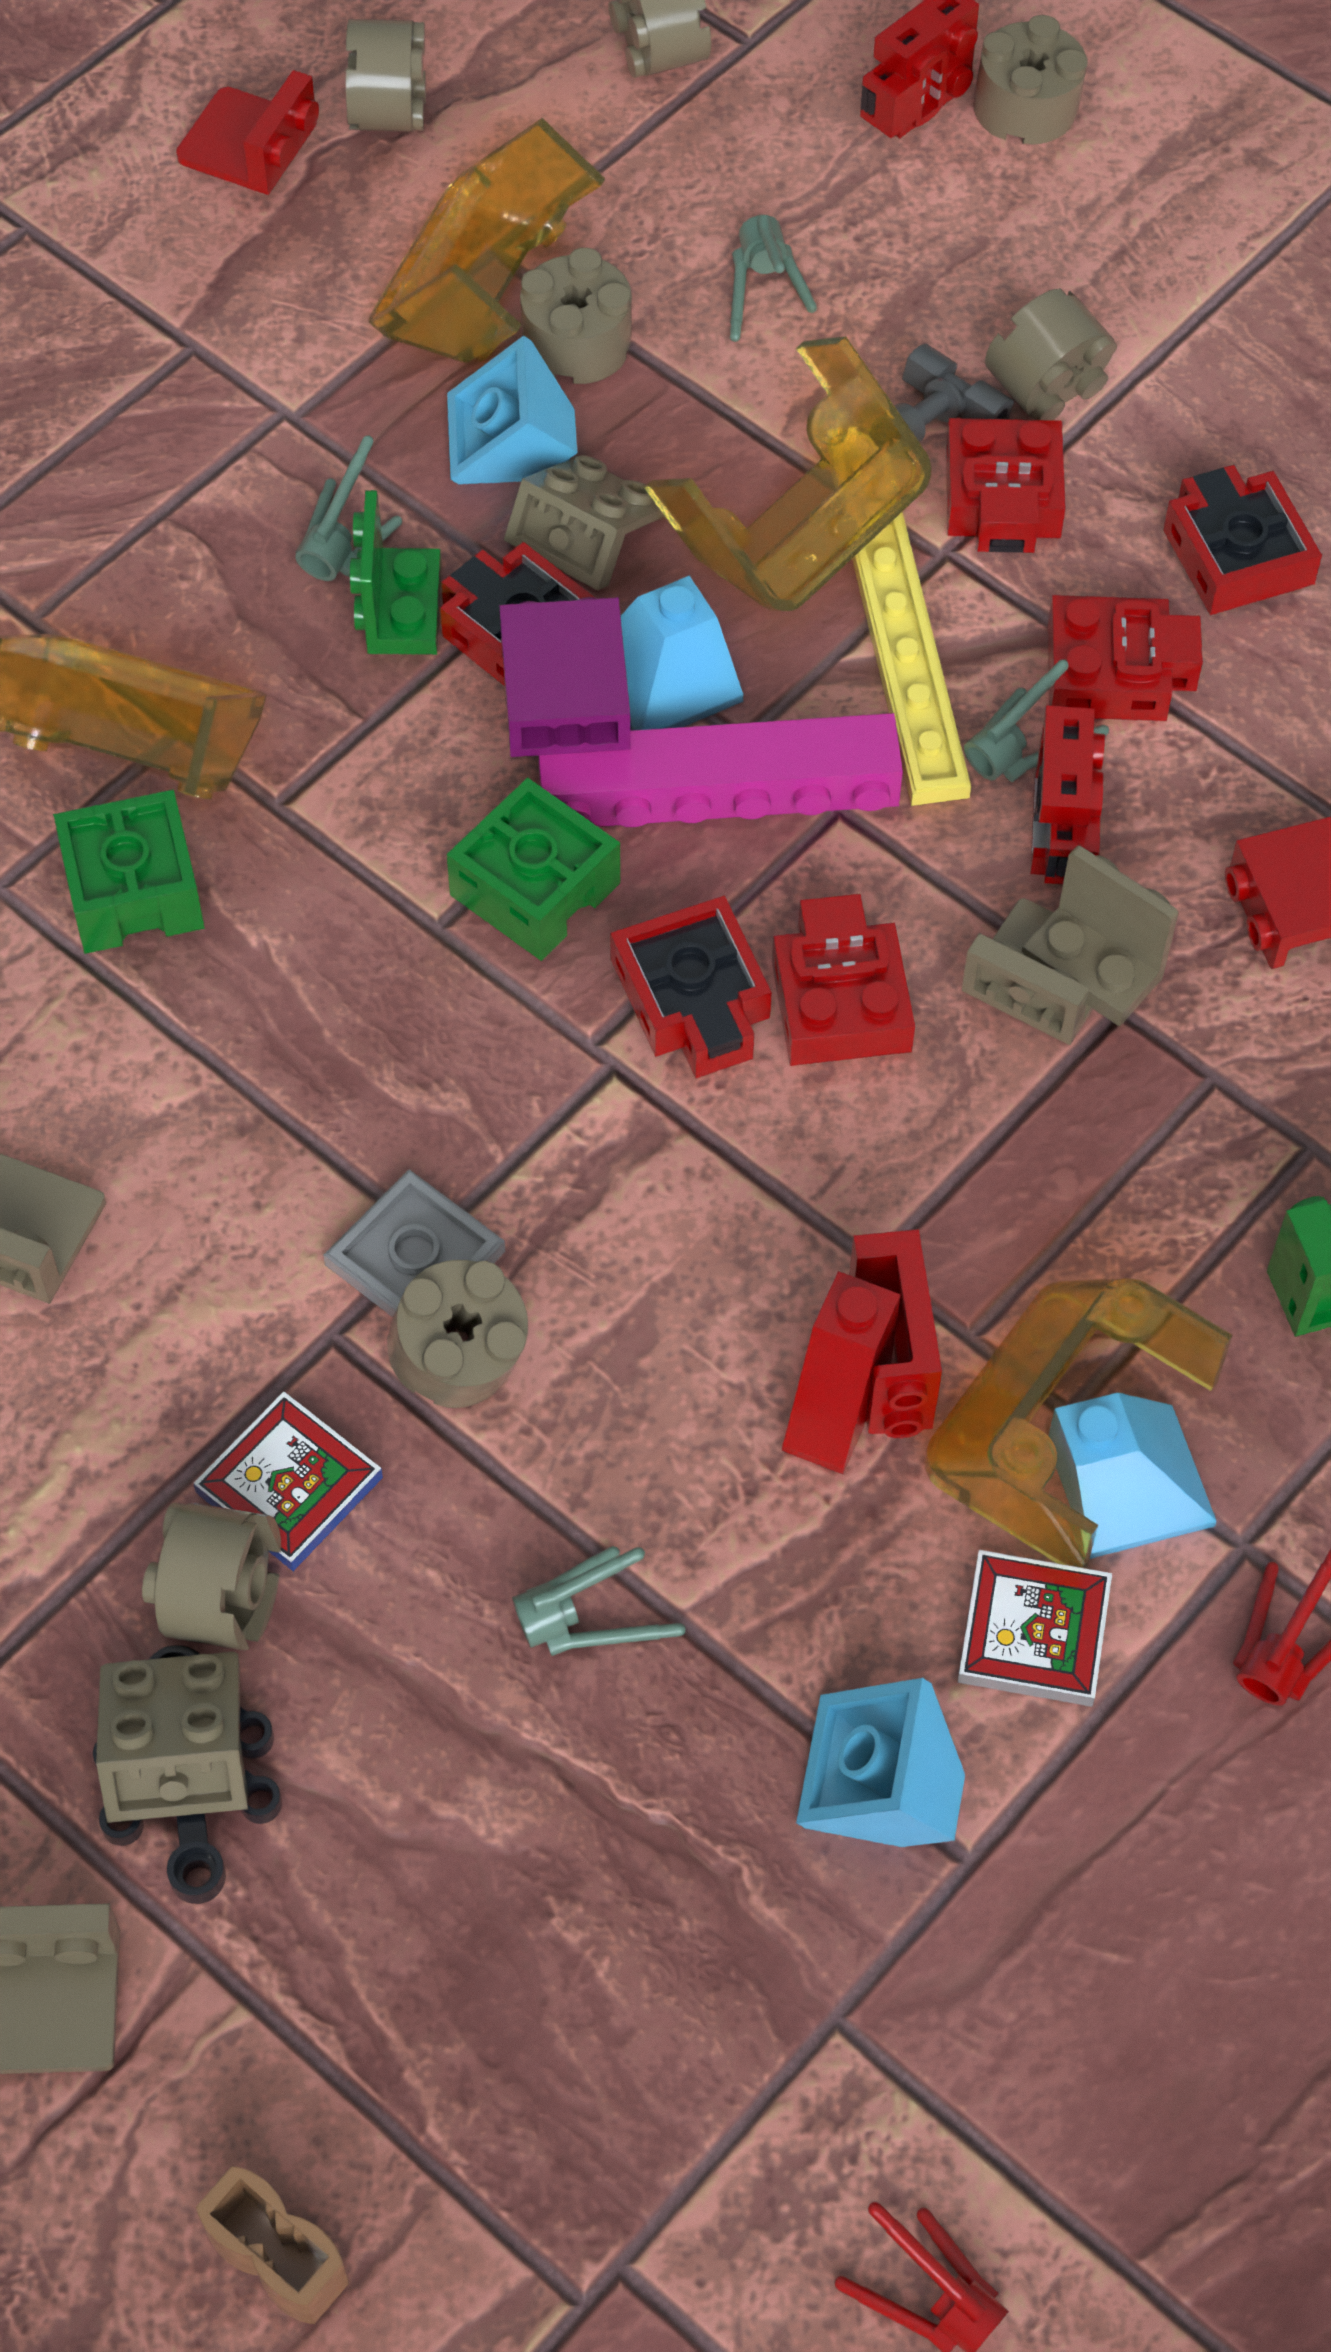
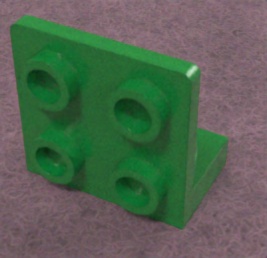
[350,490,441,655]

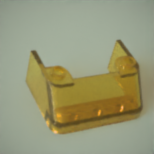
[368,118,605,363]
[644,336,932,611]
[0,634,267,799]
[925,1278,1233,1569]

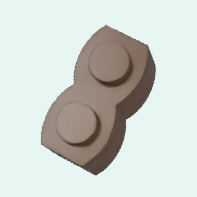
[196,2166,349,2324]

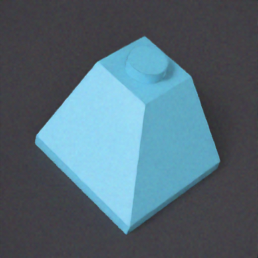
[447,336,577,484]
[621,575,743,731]
[1047,1392,1217,1559]
[796,1678,965,1847]

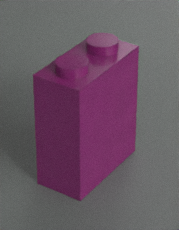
[499,597,630,757]

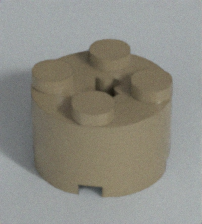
[608,0,711,78]
[974,15,1088,145]
[346,19,426,132]
[520,248,632,384]
[985,288,1117,420]
[387,1260,528,1408]
[142,1502,281,1651]

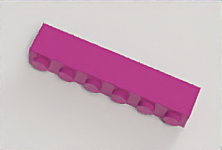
[538,713,903,827]

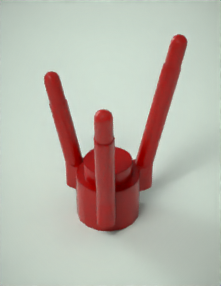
[1233,1549,1331,1706]
[835,2202,1009,2352]

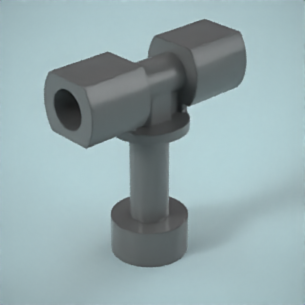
[876,344,1014,454]

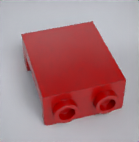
[1225,816,1331,969]
[849,1229,942,1438]

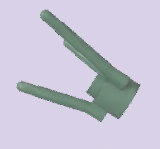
[730,215,817,342]
[295,435,402,581]
[964,659,1109,782]
[512,1546,686,1656]

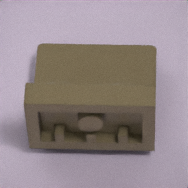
[503,455,670,590]
[1022,845,1179,1027]
[962,898,1093,1045]
[0,1154,106,1304]
[96,1652,248,1823]
[0,1904,120,2074]

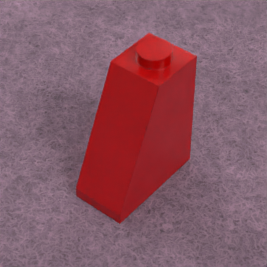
[782,1271,901,1474]

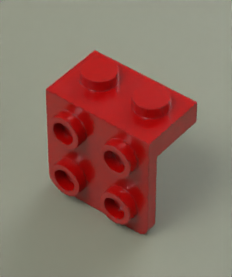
[176,70,319,195]

